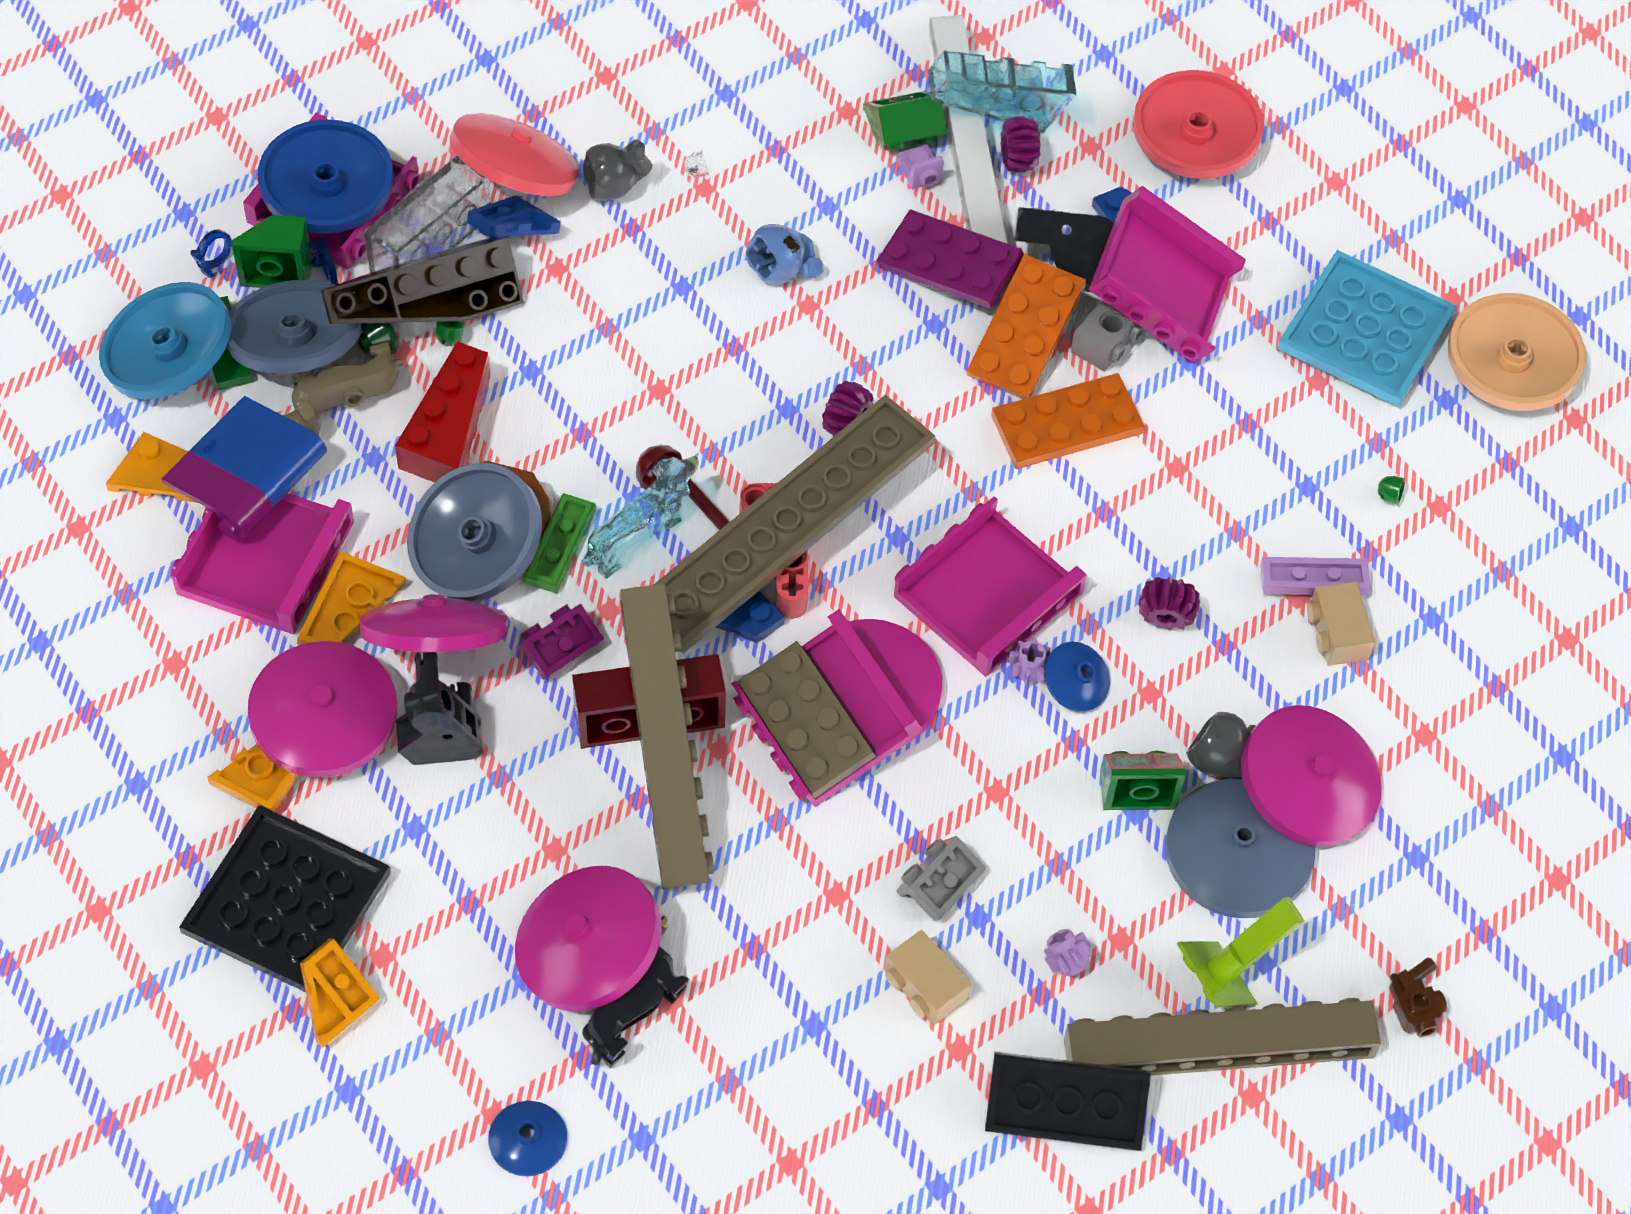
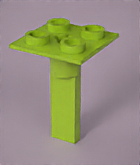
[1177,897,1305,1007]

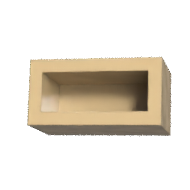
[1307,581,1376,666]
[885,929,972,1026]

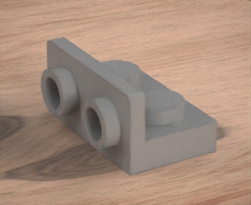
[896,835,986,921]

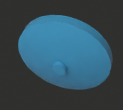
[99,282,231,399]

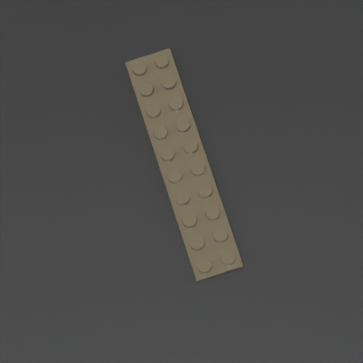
[653,394,936,654]

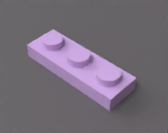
[1260,557,1371,596]

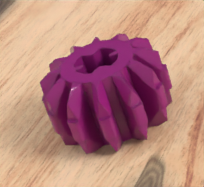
[1000,116,1041,173]
[822,380,873,437]
[1138,576,1200,630]

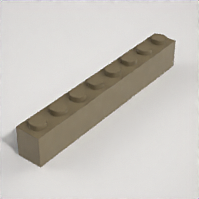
[619,583,714,890]
[1063,998,1381,1076]

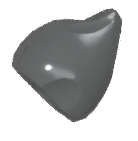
[583,139,653,202]
[1186,712,1256,779]

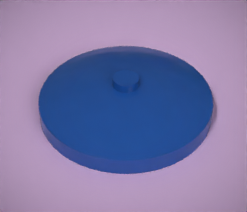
[258,119,394,234]

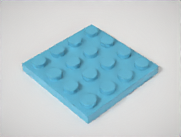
[1277,250,1457,407]

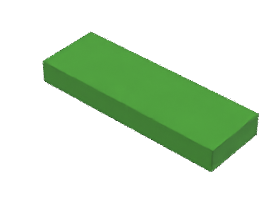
[523,493,596,594]

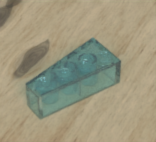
[928,51,1077,134]

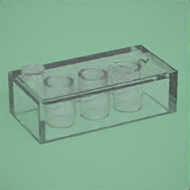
[364,155,491,273]

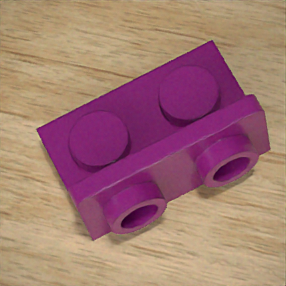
[515,603,604,680]

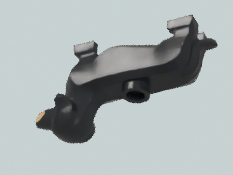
[582,915,689,1069]

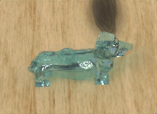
[582,456,699,579]

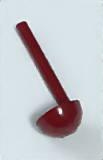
[636,444,730,530]

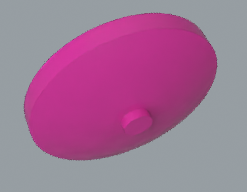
[360,594,508,652]
[848,619,942,743]
[248,641,398,777]
[1241,705,1382,847]
[515,866,662,1011]

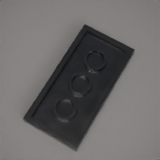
[985,1051,1151,1151]

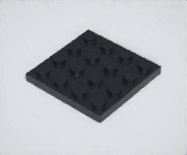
[179,805,391,993]

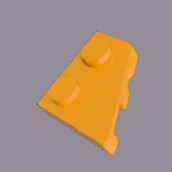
[300,938,381,1047]

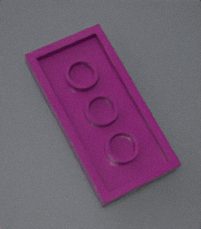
[876,209,1024,309]

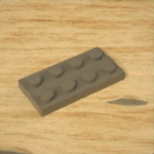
[737,641,876,798]

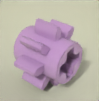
[1008,638,1051,685]
[1044,928,1092,976]

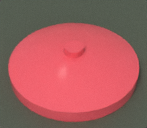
[1133,70,1264,179]
[449,113,579,196]

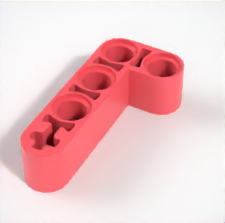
[739,483,809,619]

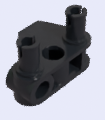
[1014,207,1114,284]
[396,652,483,765]

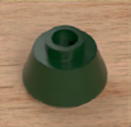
[357,323,400,357]

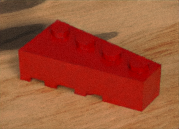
[395,341,491,483]

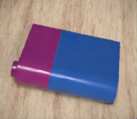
[161,395,327,539]

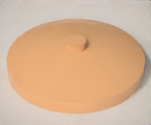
[1447,293,1586,411]

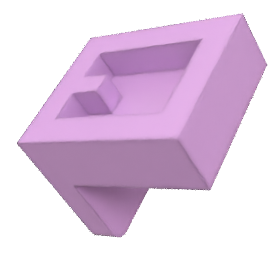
[897,144,944,190]

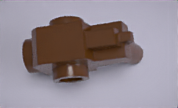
[1389,957,1447,1037]

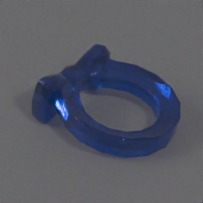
[190,229,232,278]
[309,238,338,285]

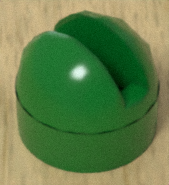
[435,321,464,346]
[1378,475,1405,505]

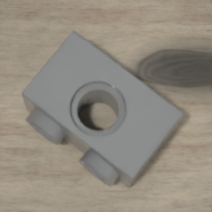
[1071,300,1144,372]

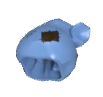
[745,224,824,285]

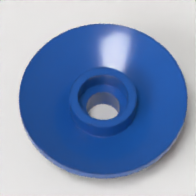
[1044,641,1110,712]
[488,1101,567,1177]

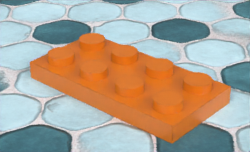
[966,254,1086,399]
[991,373,1145,469]

